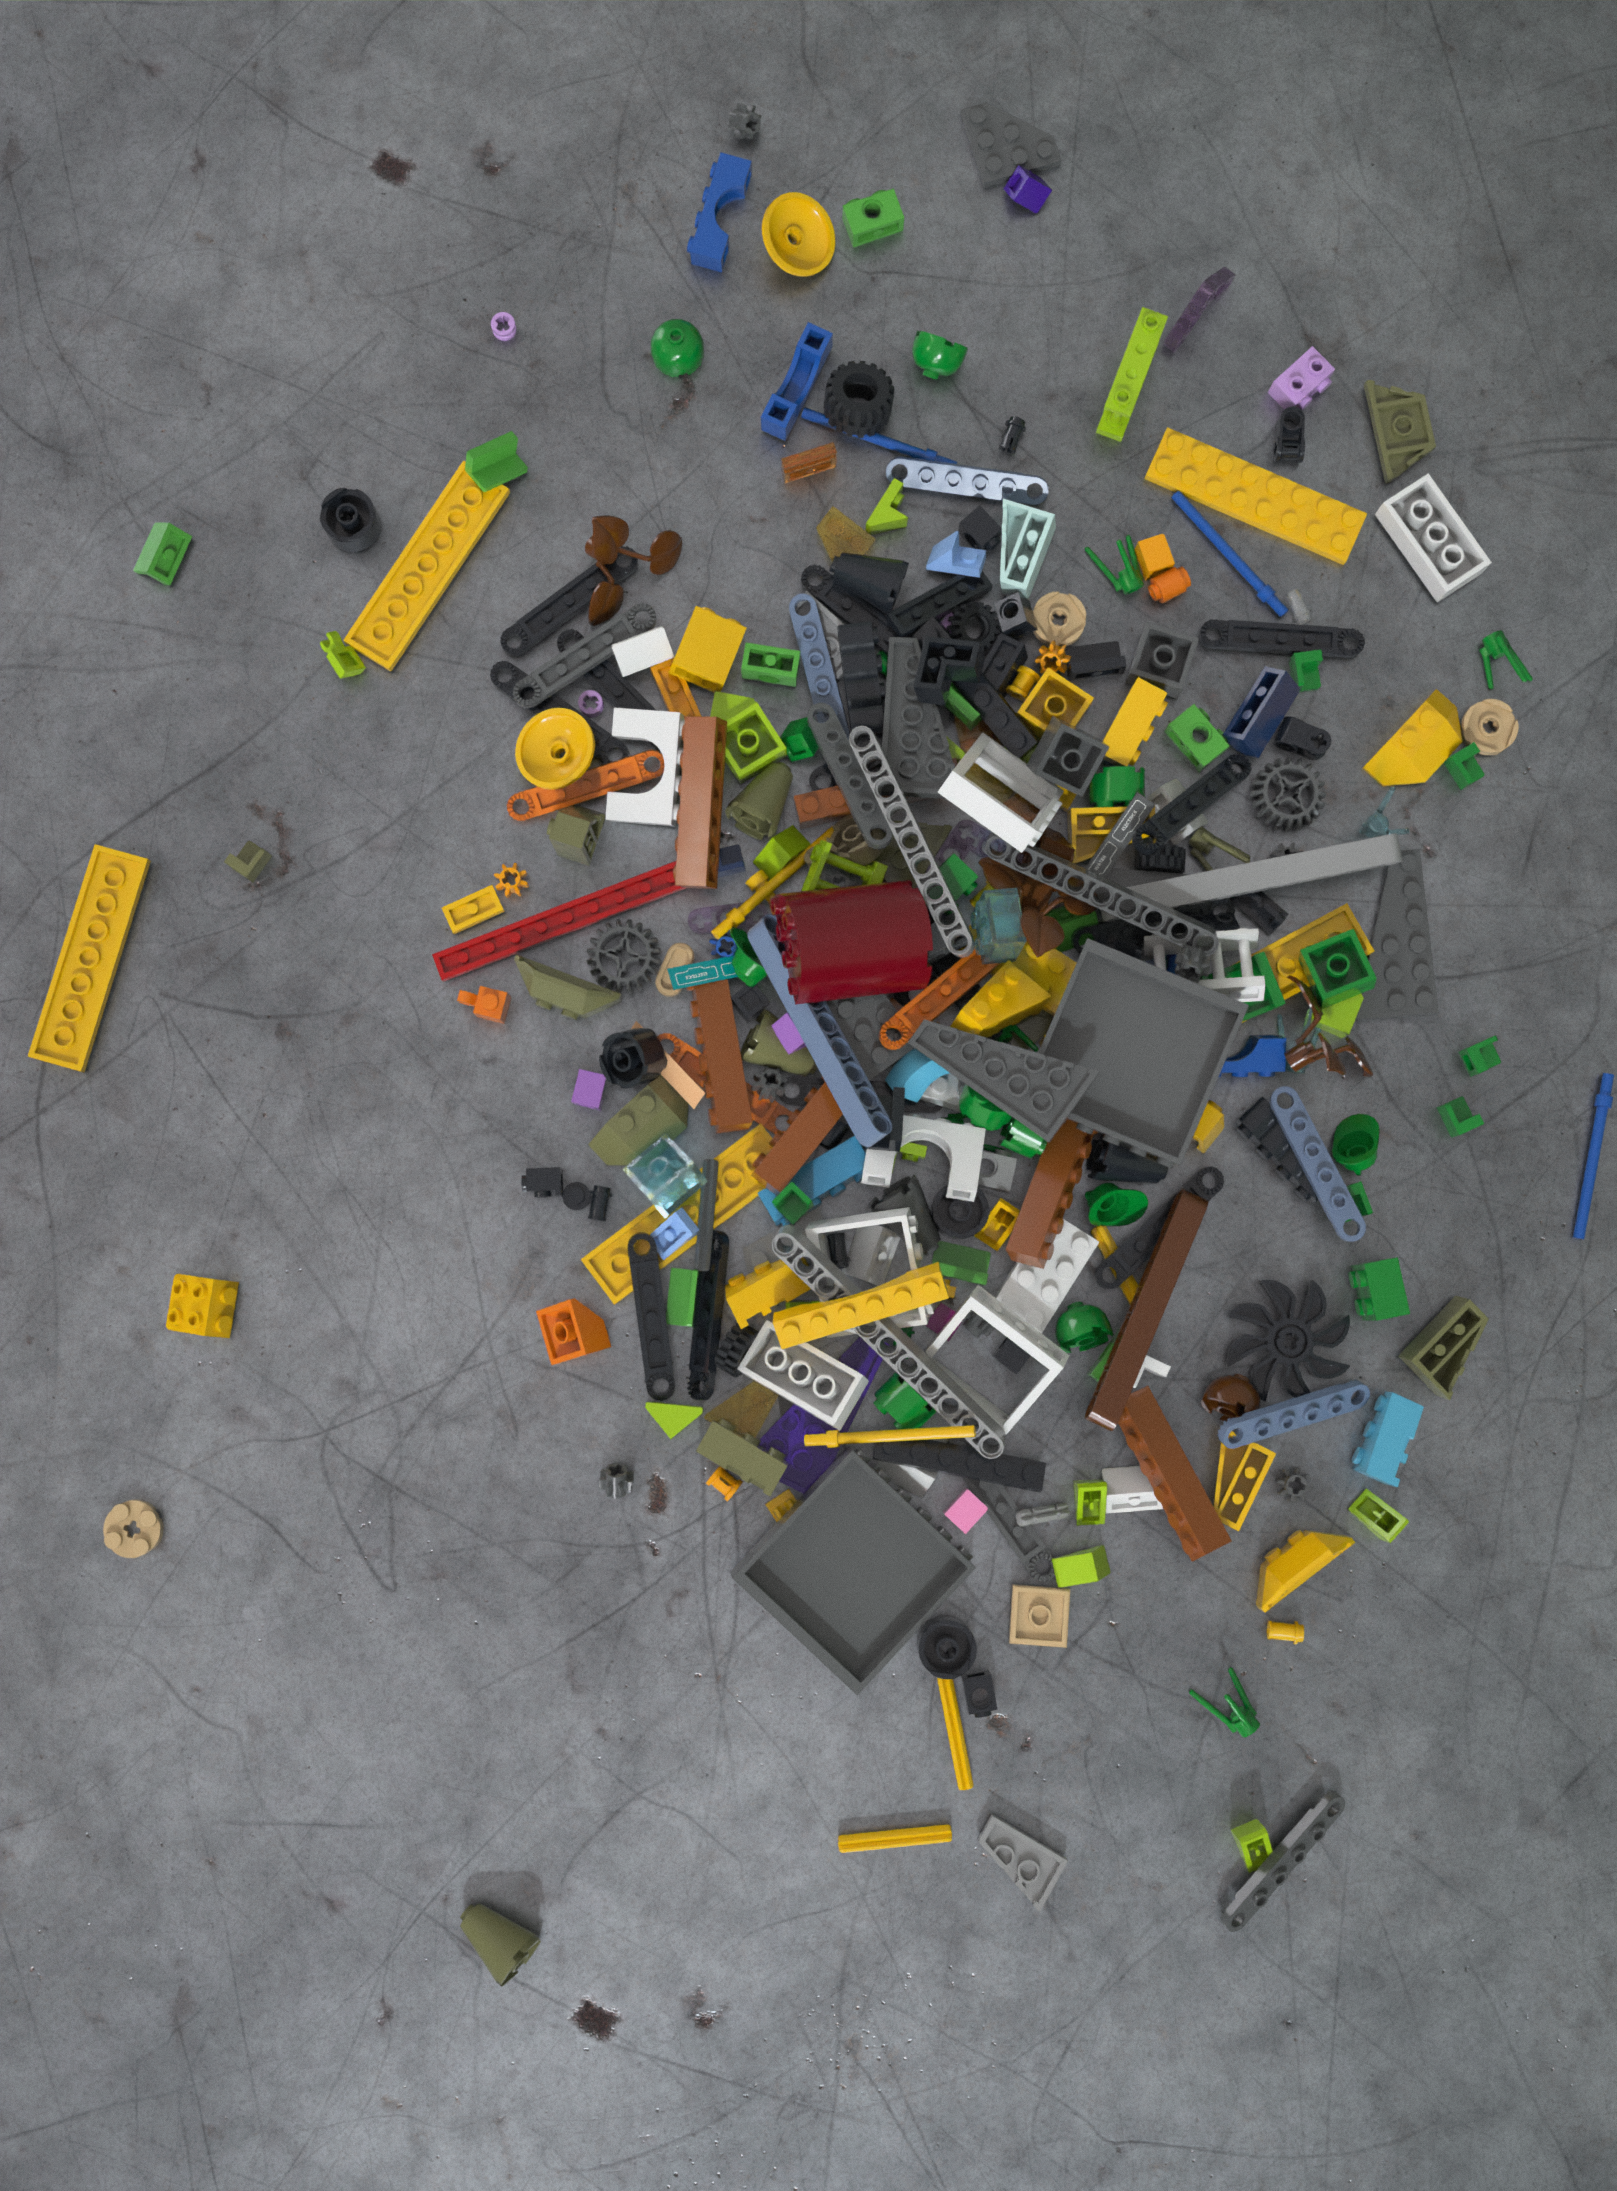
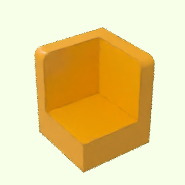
[1135,534,1175,581]

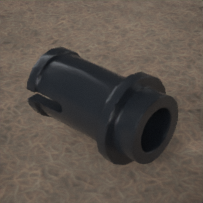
[999,416,1026,454]
[588,1185,613,1221]
[827,1233,851,1269]

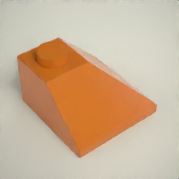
[536,1298,611,1365]

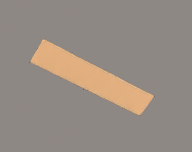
[631,1021,705,1109]

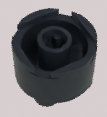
[320,488,381,553]
[599,1028,667,1089]
[931,1185,989,1239]
[917,1616,977,1680]

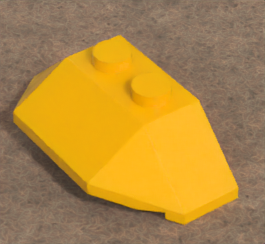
[1362,689,1462,787]
[1256,1530,1355,1613]

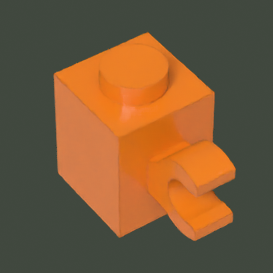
[457,986,512,1024]

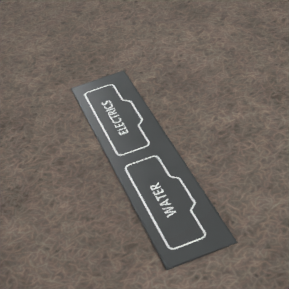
[1078,792,1155,892]

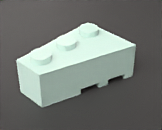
[1000,499,1056,600]

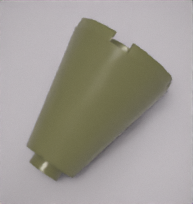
[725,762,793,840]
[740,1009,817,1077]
[460,1903,541,1987]

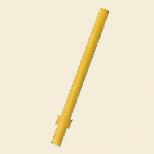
[711,826,834,940]
[804,1425,976,1448]

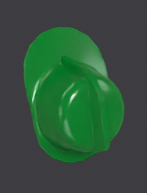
[730,927,767,987]
[1332,1114,1380,1176]
[1085,1183,1148,1226]

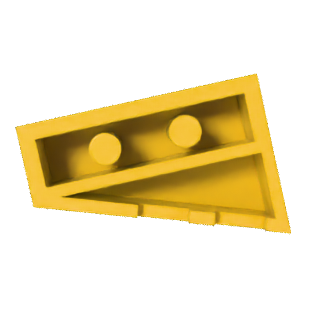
[725,1257,811,1329]

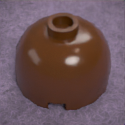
[1201,1374,1260,1422]

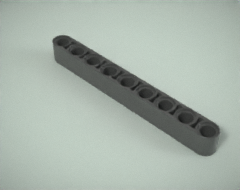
[985,832,1219,956]

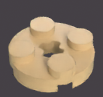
[1033,592,1086,647]
[1460,699,1519,755]
[103,1499,164,1558]

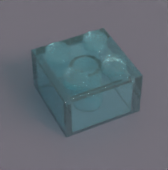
[970,888,1027,965]
[622,1133,708,1218]

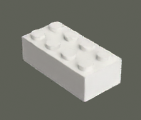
[1375,474,1492,603]
[995,1219,1099,1334]
[737,1320,869,1431]

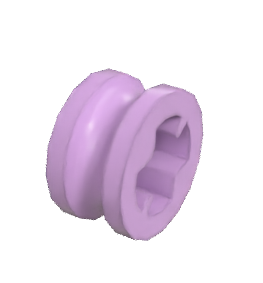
[491,312,517,341]
[578,690,604,718]

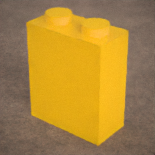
[669,606,747,693]

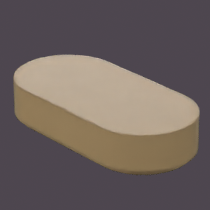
[655,943,695,997]

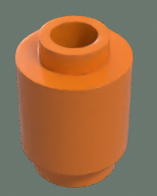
[1148,566,1191,604]

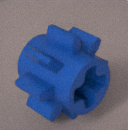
[709,928,737,958]

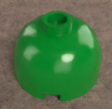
[651,319,704,377]
[912,330,968,380]
[1055,1302,1114,1353]

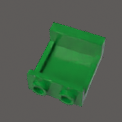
[1200,952,1286,1022]

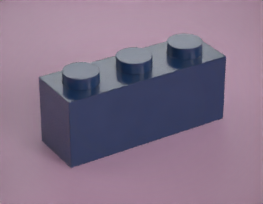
[1223,666,1301,758]

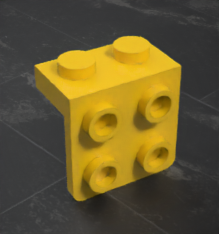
[166,1274,239,1338]

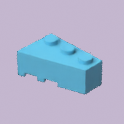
[1352,1391,1424,1488]

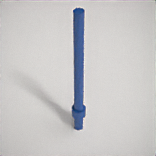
[801,407,957,464]
[1171,491,1289,618]
[1573,1073,1614,1240]

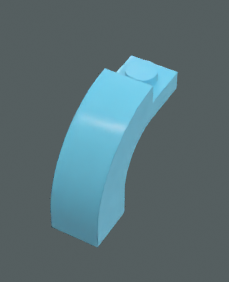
[885,1048,949,1102]

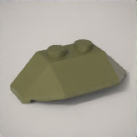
[514,954,623,1020]
[588,1075,689,1166]

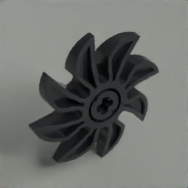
[1226,1280,1350,1402]

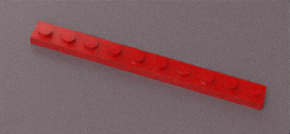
[432,860,686,982]

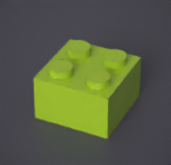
[725,702,787,785]

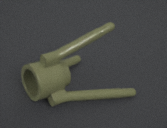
[1188,826,1250,871]

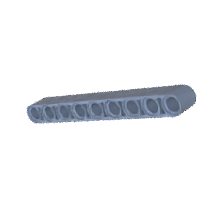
[748,914,892,1147]

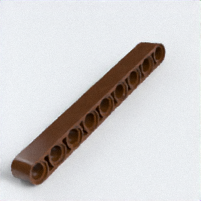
[1085,1188,1209,1431]

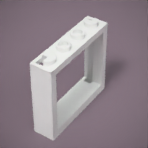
[938,733,1064,853]
[805,1207,934,1338]
[914,1285,1070,1435]

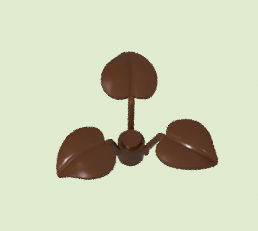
[585,515,682,626]
[978,857,1098,958]
[1284,975,1374,1077]

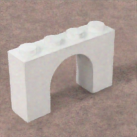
[605,708,685,827]
[861,1114,986,1202]

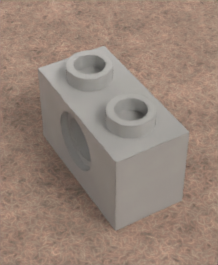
[978,1146,1017,1193]

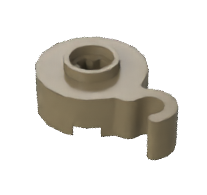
[804,814,885,878]

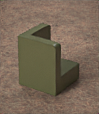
[224,841,272,883]

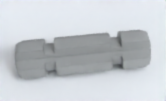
[1015,1502,1070,1526]

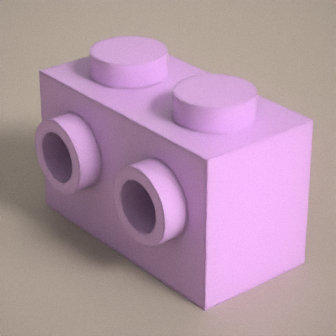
[1268,346,1335,410]

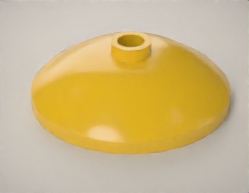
[762,192,835,277]
[515,708,595,790]

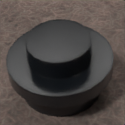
[562,1182,591,1210]

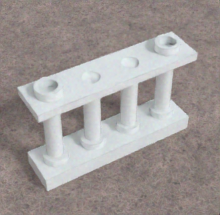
[1144,928,1265,1002]

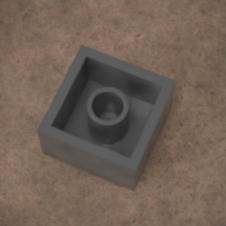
[1125,621,1199,699]
[1026,716,1109,797]

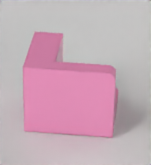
[943,1487,988,1534]

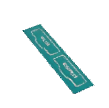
[667,955,738,990]

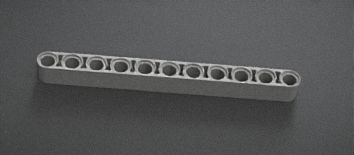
[1097,834,1403,922]
[772,1225,1006,1459]

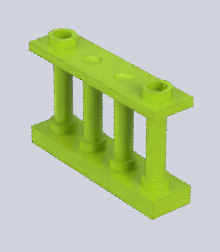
[1096,307,1168,442]
[801,840,888,891]

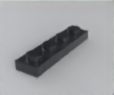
[886,571,993,638]

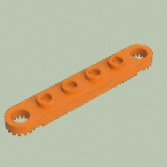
[507,750,665,821]
[879,934,1010,1050]
[657,1033,793,1135]

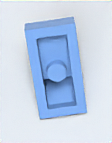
[926,531,986,578]
[650,1208,699,1260]

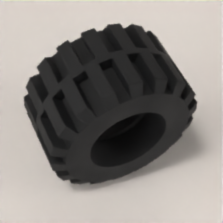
[823,361,895,438]

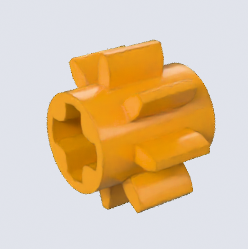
[1035,640,1071,673]
[494,863,529,898]

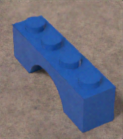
[687,152,752,273]
[761,322,833,441]
[1219,1035,1287,1077]

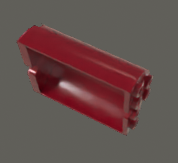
[770,880,933,1005]

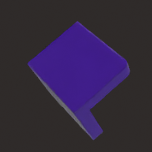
[1003,165,1052,213]

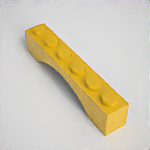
[773,1262,949,1349]

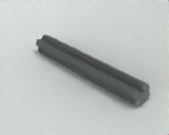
[694,1159,719,1271]

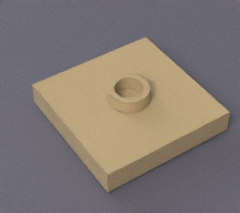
[1009,1584,1070,1648]

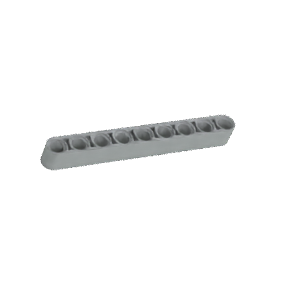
[849,726,975,958]

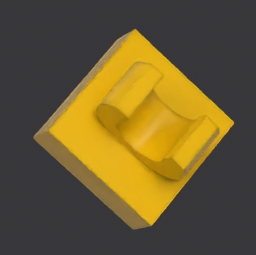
[765,1488,797,1522]

